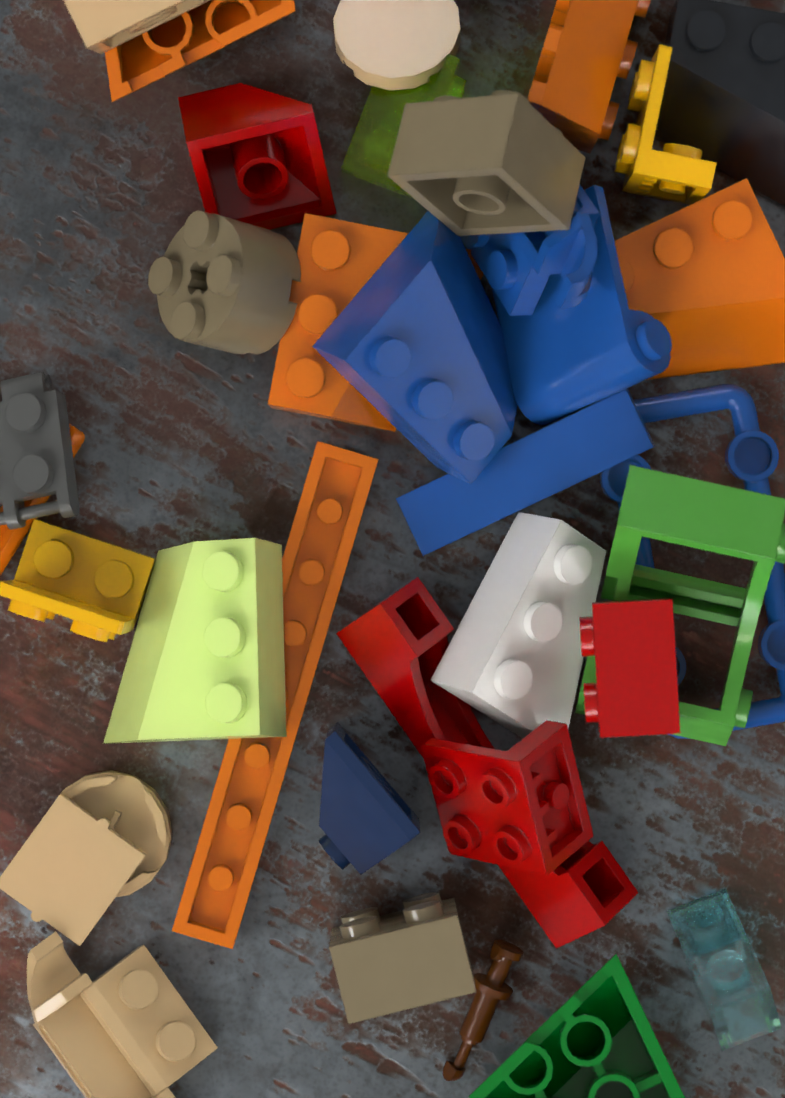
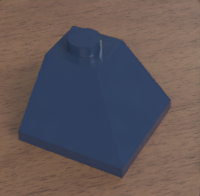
[318,722,420,875]

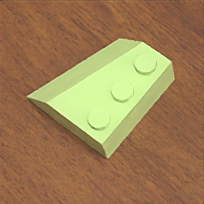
[103,538,287,744]

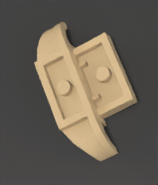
[27,931,218,1098]

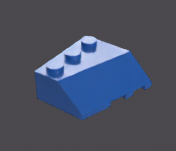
[312,211,517,484]

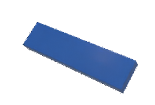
[396,388,655,556]

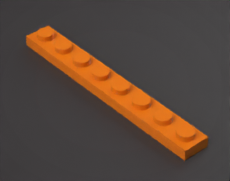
[172,441,379,949]

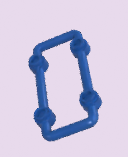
[600,384,785,739]

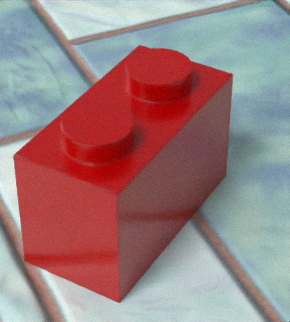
[579,598,680,738]

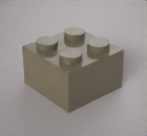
[388,90,585,236]
[329,892,477,1024]

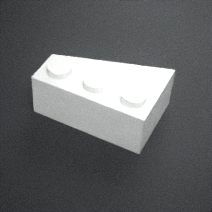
[431,512,606,738]

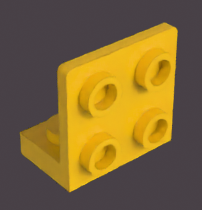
[614,44,717,205]
[0,519,156,642]

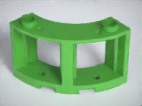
[575,465,785,746]

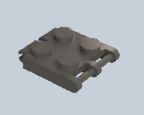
[0,371,80,530]

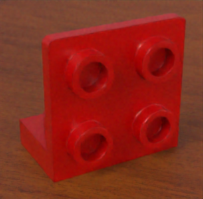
[421,720,594,876]

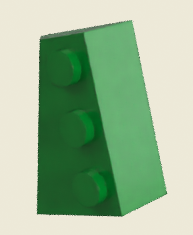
[469,954,685,1098]

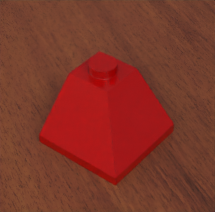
[178,83,337,230]

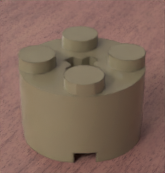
[148,210,301,355]

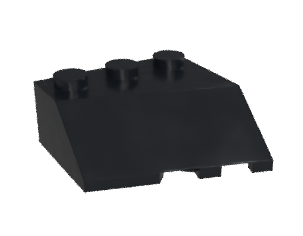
[654,0,785,206]

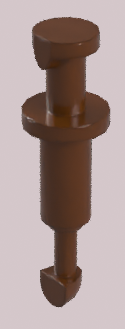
[443,939,523,1081]

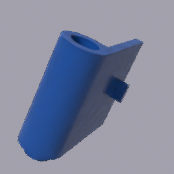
[492,185,672,425]

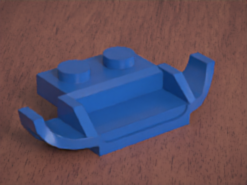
[460,184,600,316]

